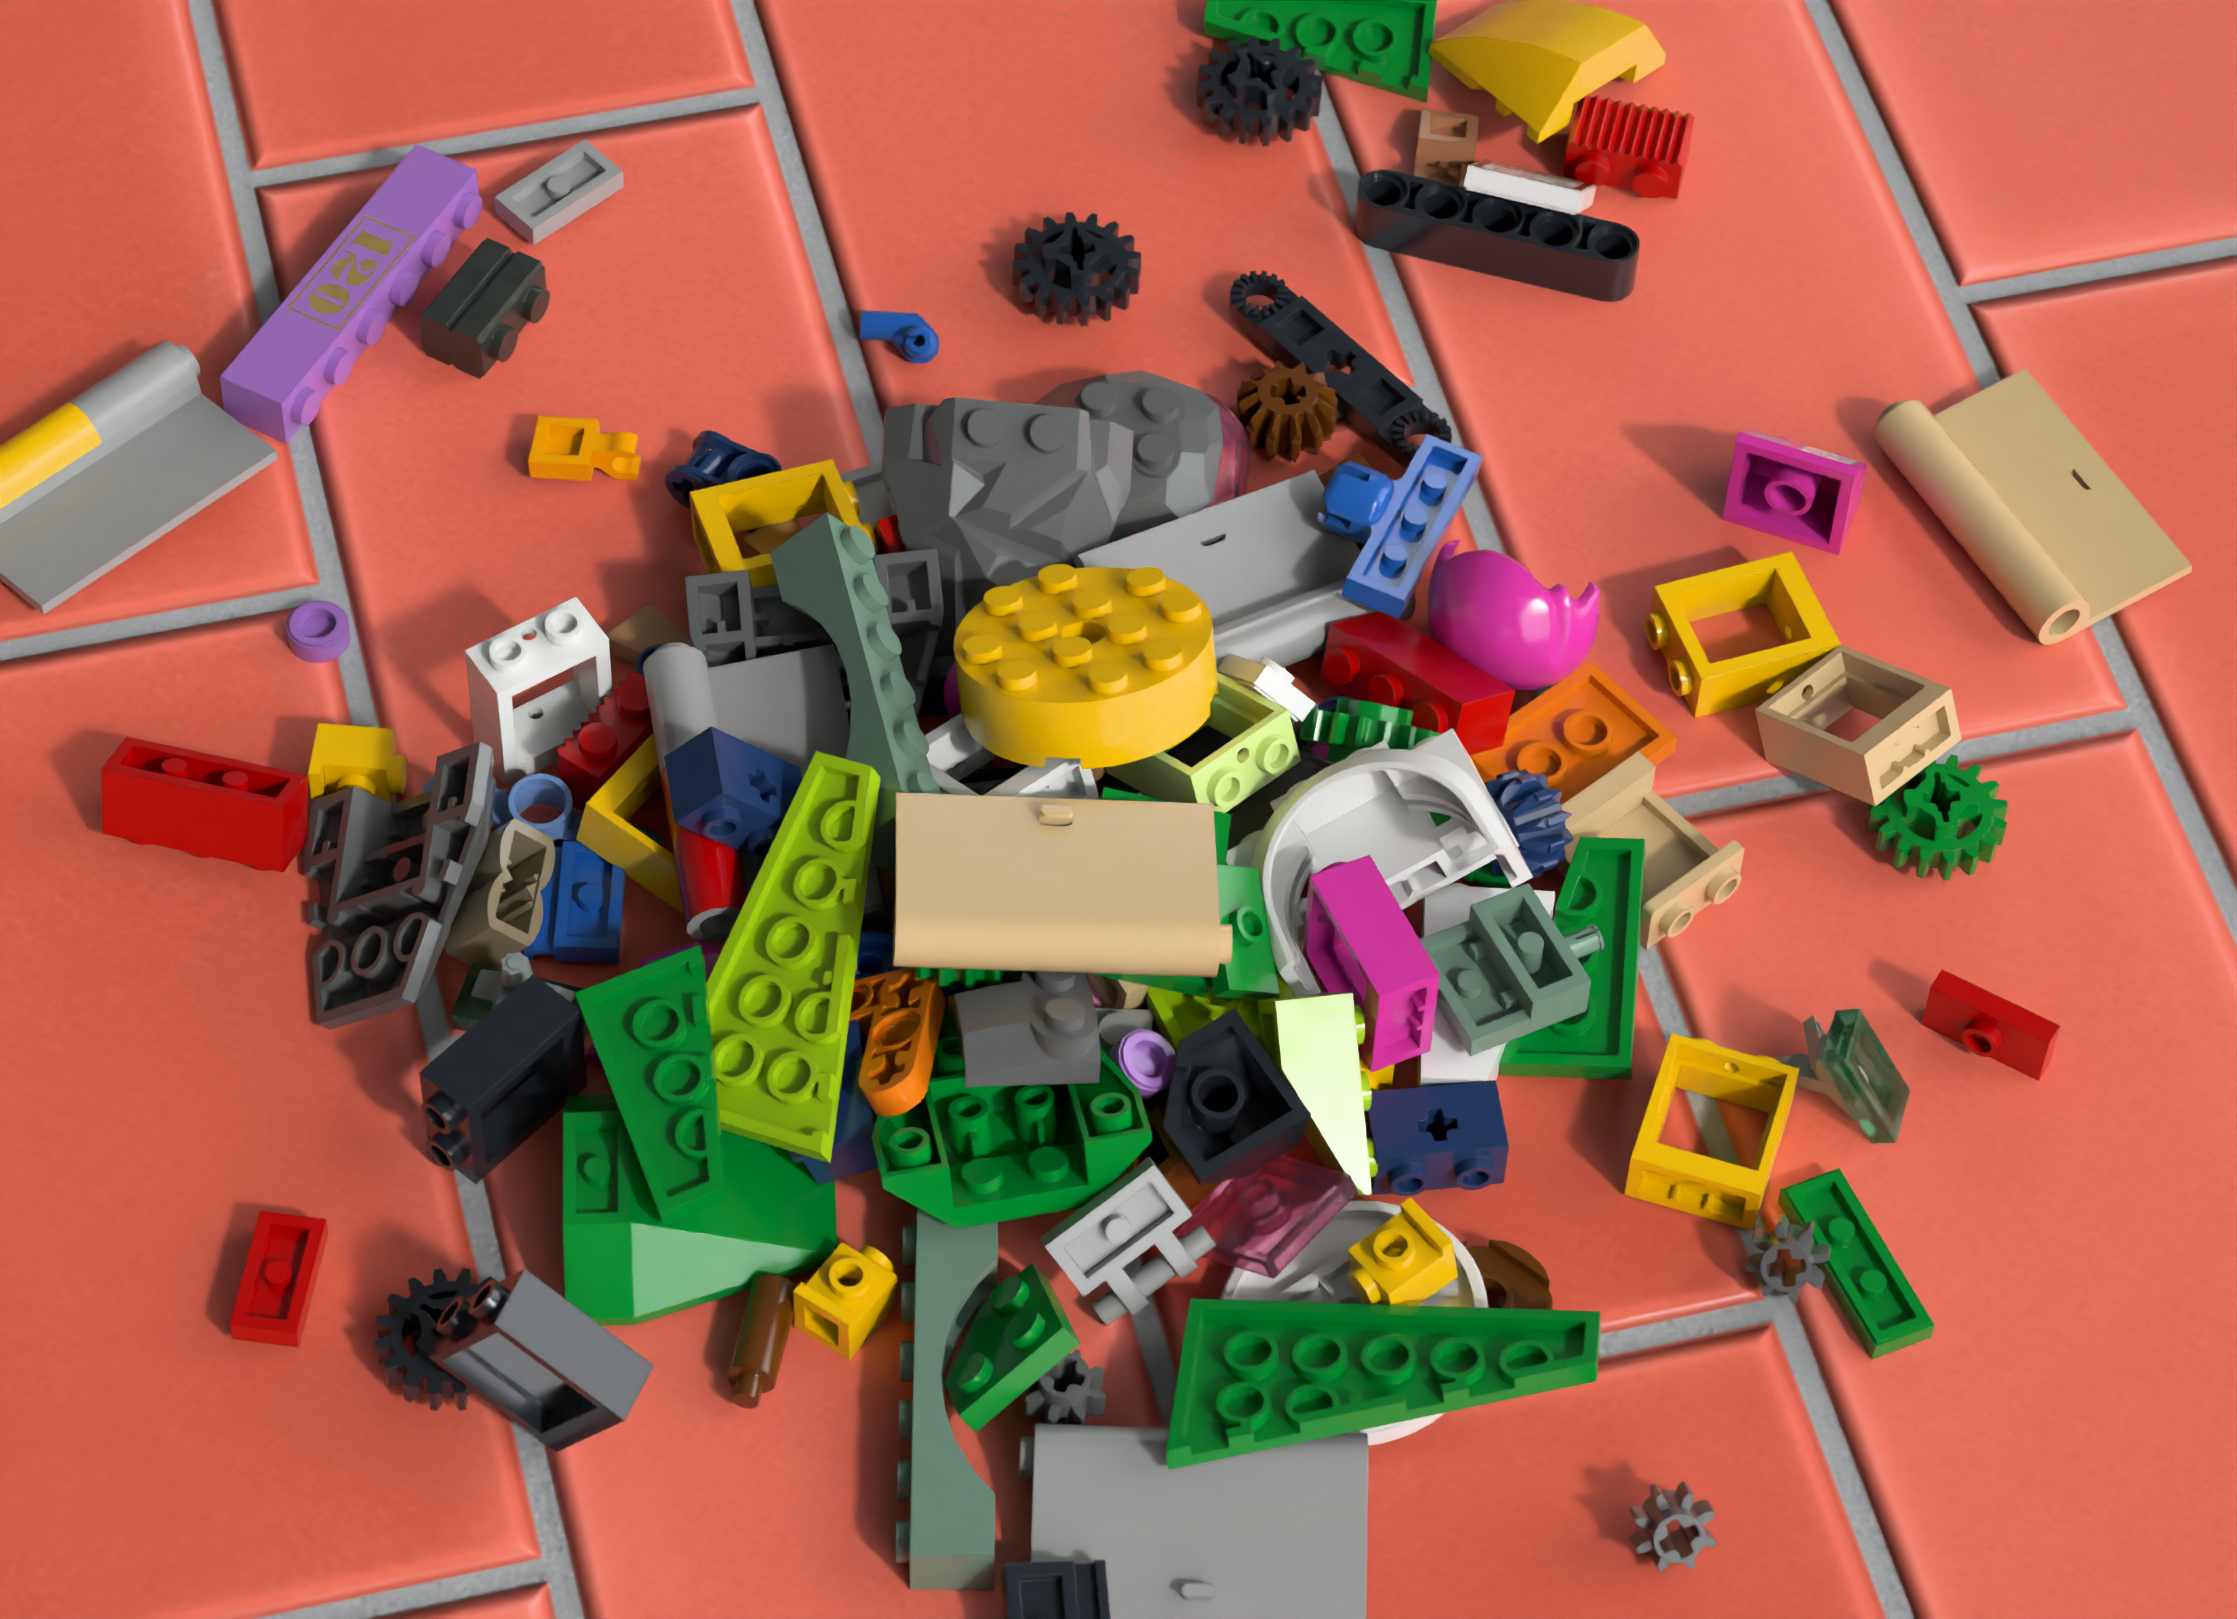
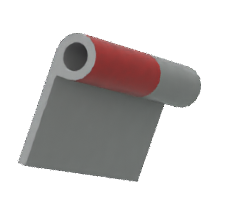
[643,642,885,942]

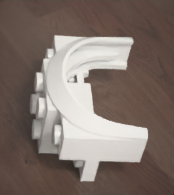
[1226,728,1533,996]

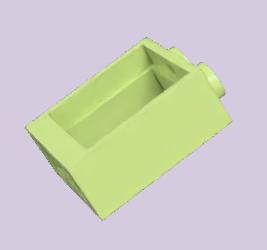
[1106,672,1301,813]

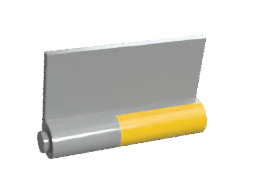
[0,340,278,614]

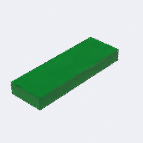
[1778,1168,1934,1360]

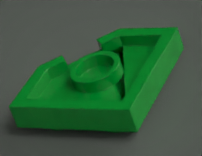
[944,1263,1080,1432]

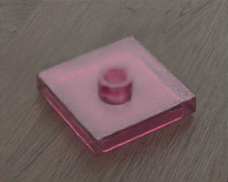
[1173,1155,1358,1279]

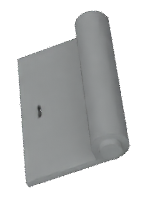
[1073,470,1416,668]
[1020,1424,1368,1619]

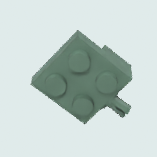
[1419,883,1604,1056]

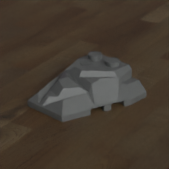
[881,397,1134,657]
[685,548,944,724]
[304,742,496,1030]

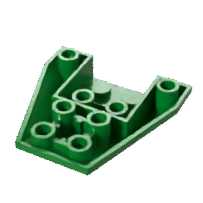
[872,995,1152,1229]
[563,1094,837,1326]

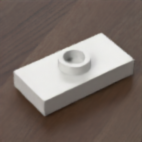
[1217,653,1316,722]

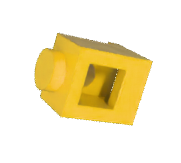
[308,723,408,803]
[1346,1197,1458,1306]
[793,1242,897,1361]

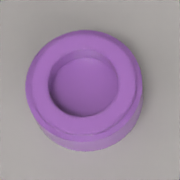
[286,601,351,663]
[1108,1029,1176,1100]

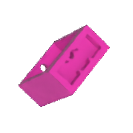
[1303,855,1440,1072]

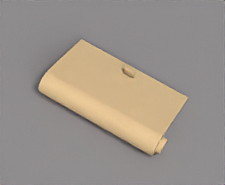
[1874,368,2192,645]
[893,792,1232,978]

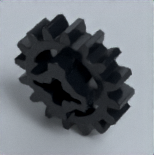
[1196,36,1322,146]
[1012,212,1141,326]
[375,1268,496,1411]

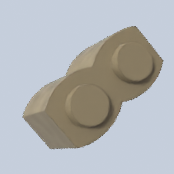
[445,818,555,971]

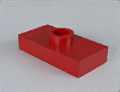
[1921,969,2060,1081]
[229,1211,328,1348]

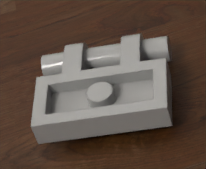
[1040,1157,1216,1326]

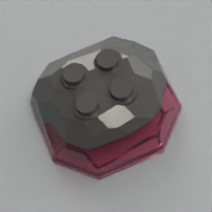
[1034,370,1251,543]

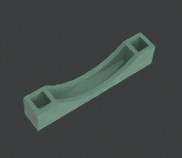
[770,512,942,873]
[896,1207,998,1590]

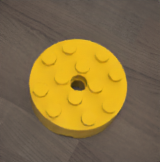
[953,564,1218,769]

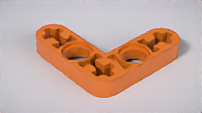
[849,968,946,1117]

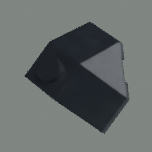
[1161,1008,1311,1185]

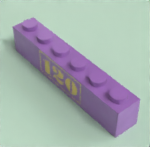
[220,144,482,444]

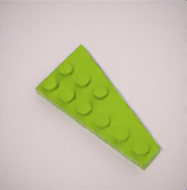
[707,751,881,1163]

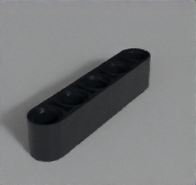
[1354,169,1640,302]

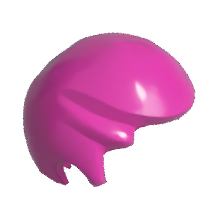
[1428,540,1600,690]

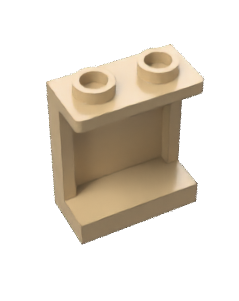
[1555,751,1745,950]

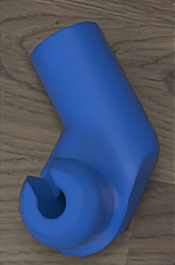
[860,310,940,363]

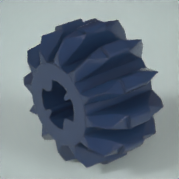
[1484,769,1574,879]

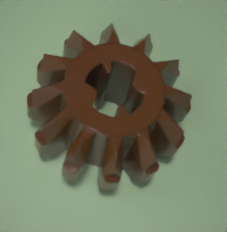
[1235,360,1338,463]

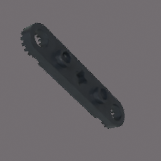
[1229,271,1452,468]

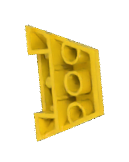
[1428,0,1666,144]

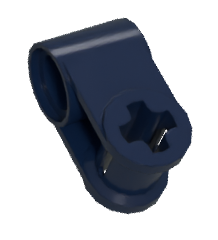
[665,430,782,533]

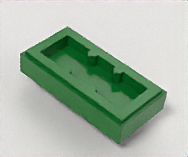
[1211,864,1280,1000]

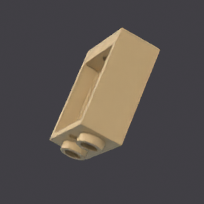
[1755,645,1962,806]

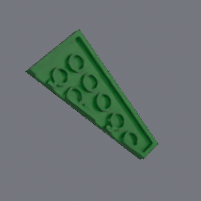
[1166,1298,1601,1470]

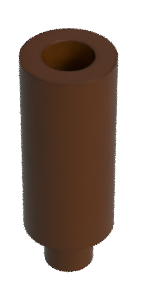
[727,1274,797,1409]

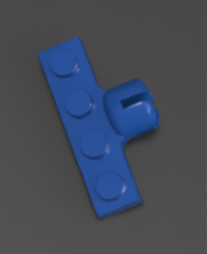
[1318,434,1483,619]

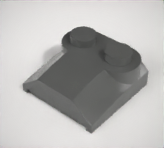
[948,971,1101,1087]

